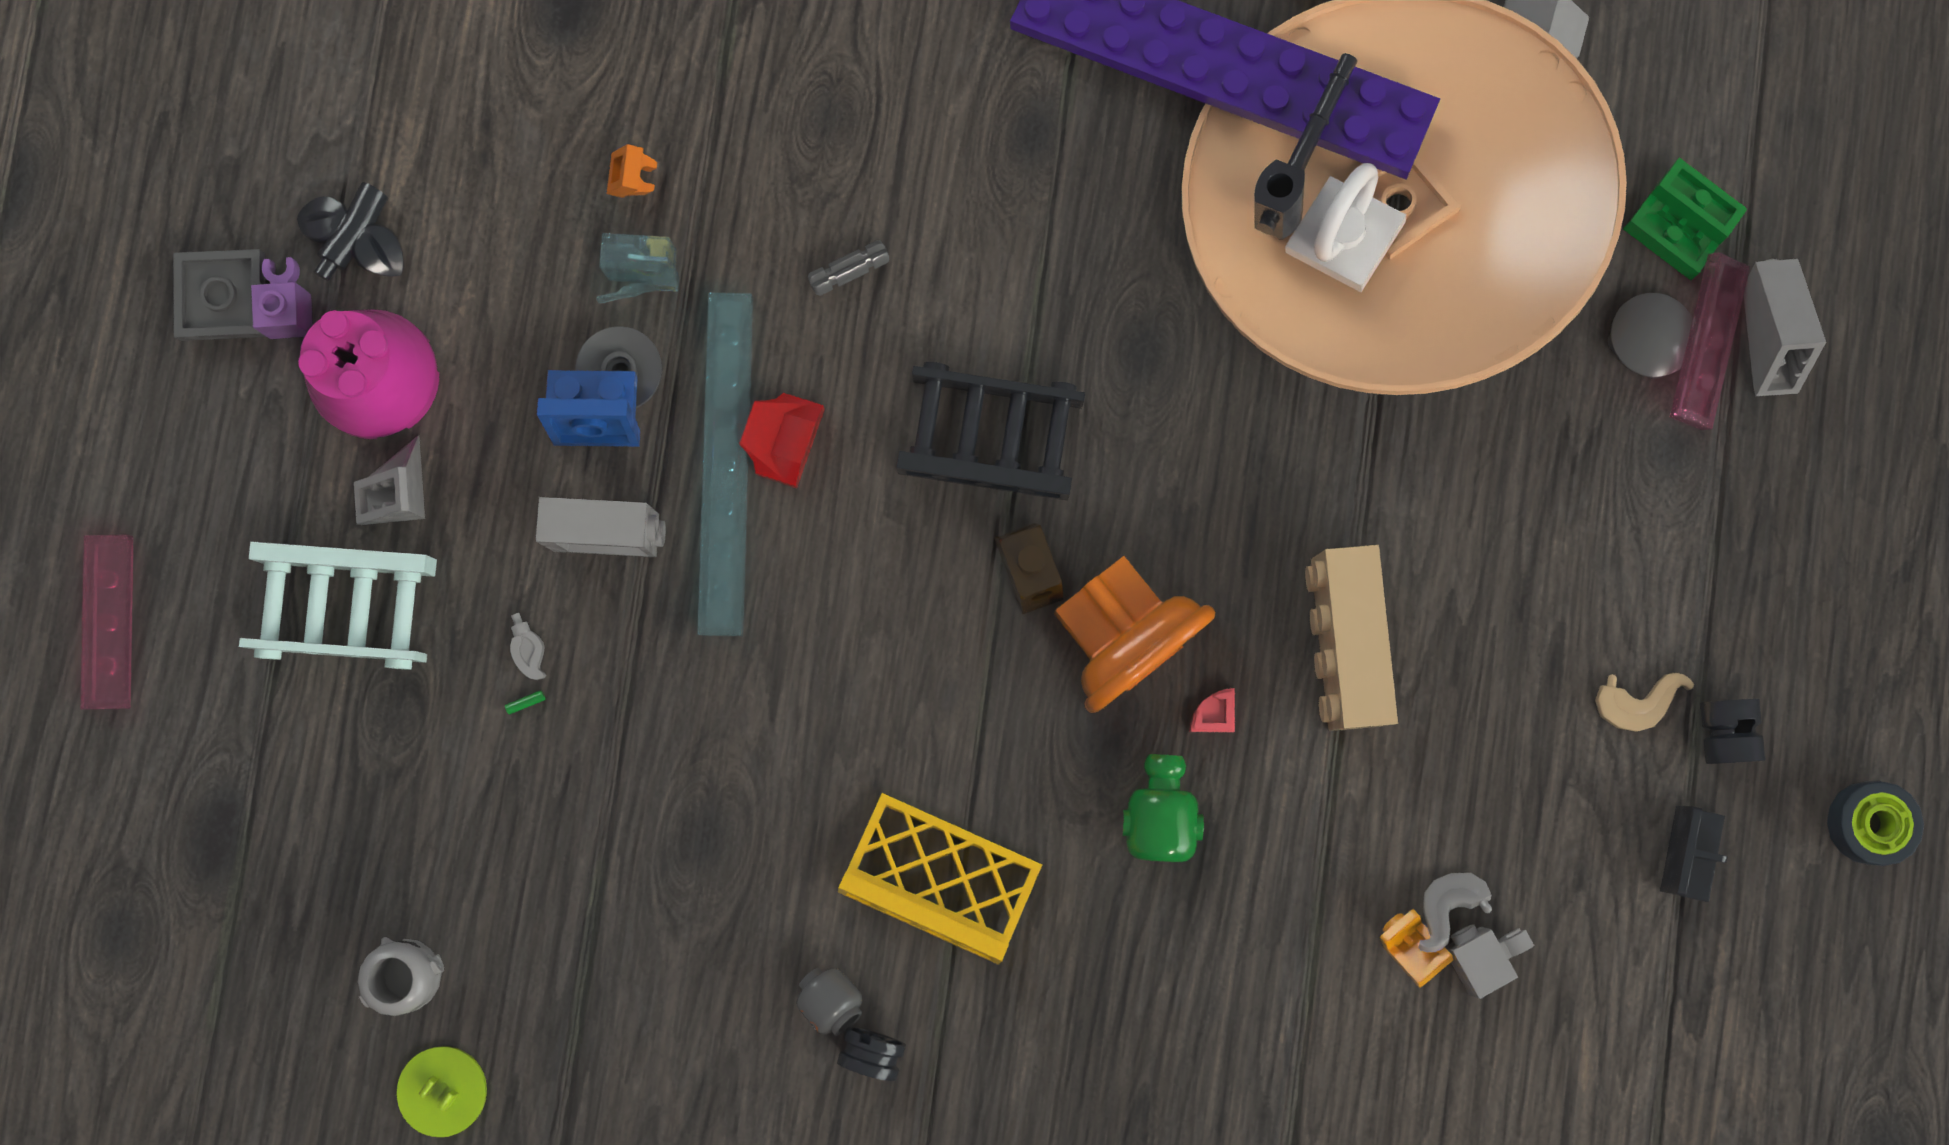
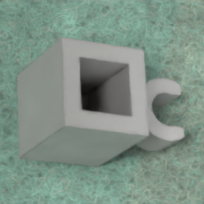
[1445,924,1534,999]

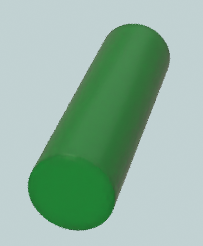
[505,690,546,715]

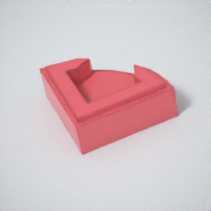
[1189,688,1235,732]

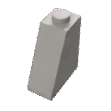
[1743,259,1826,396]

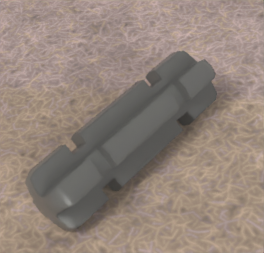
[808,240,889,296]

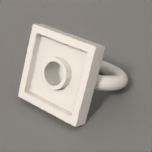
[1285,163,1406,292]

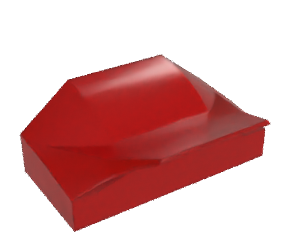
[739,393,825,489]

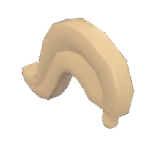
[1595,673,1694,732]

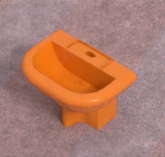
[1054,556,1215,713]

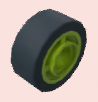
[1827,781,1924,866]

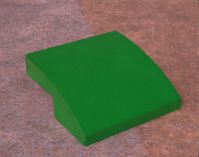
[1623,157,1747,281]

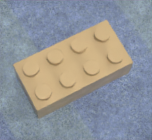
[1305,545,1398,731]

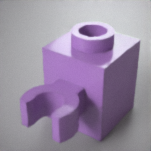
[251,257,313,339]

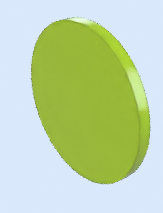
[397,1046,487,1137]

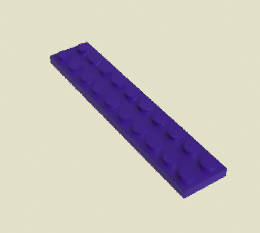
[1010,0,1441,180]

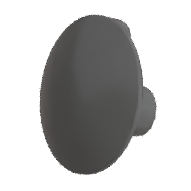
[1608,293,1697,379]

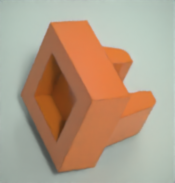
[607,144,657,198]

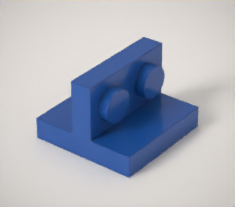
[537,370,640,447]

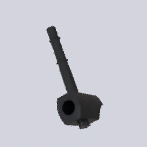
[1254,53,1357,240]

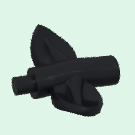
[297,182,404,281]

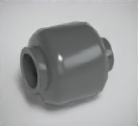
[796,968,863,1036]

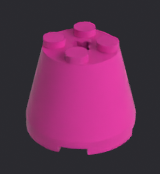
[298,310,439,439]

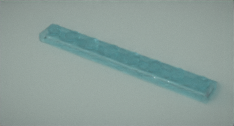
[698,293,753,637]

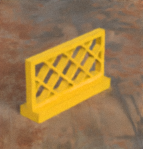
[838,793,1042,964]

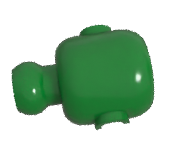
[1122,754,1204,862]

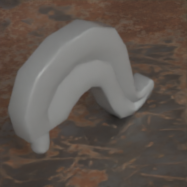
[1419,873,1492,953]

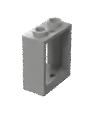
[536,497,666,557]

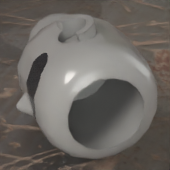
[357,937,444,1016]

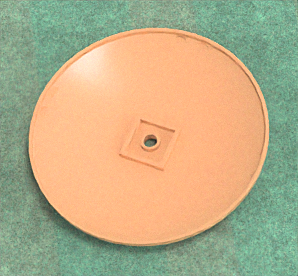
[1182,0,1627,395]

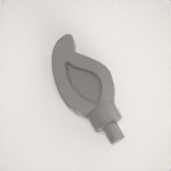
[510,613,546,680]

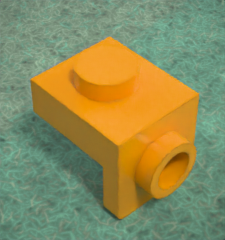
[1380,909,1454,988]

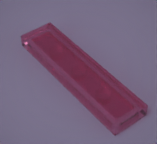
[1670,252,1750,430]
[80,535,133,710]

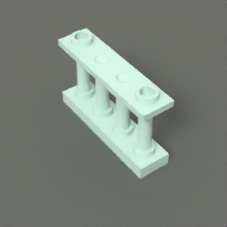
[239,542,437,670]

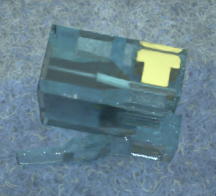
[596,233,679,304]

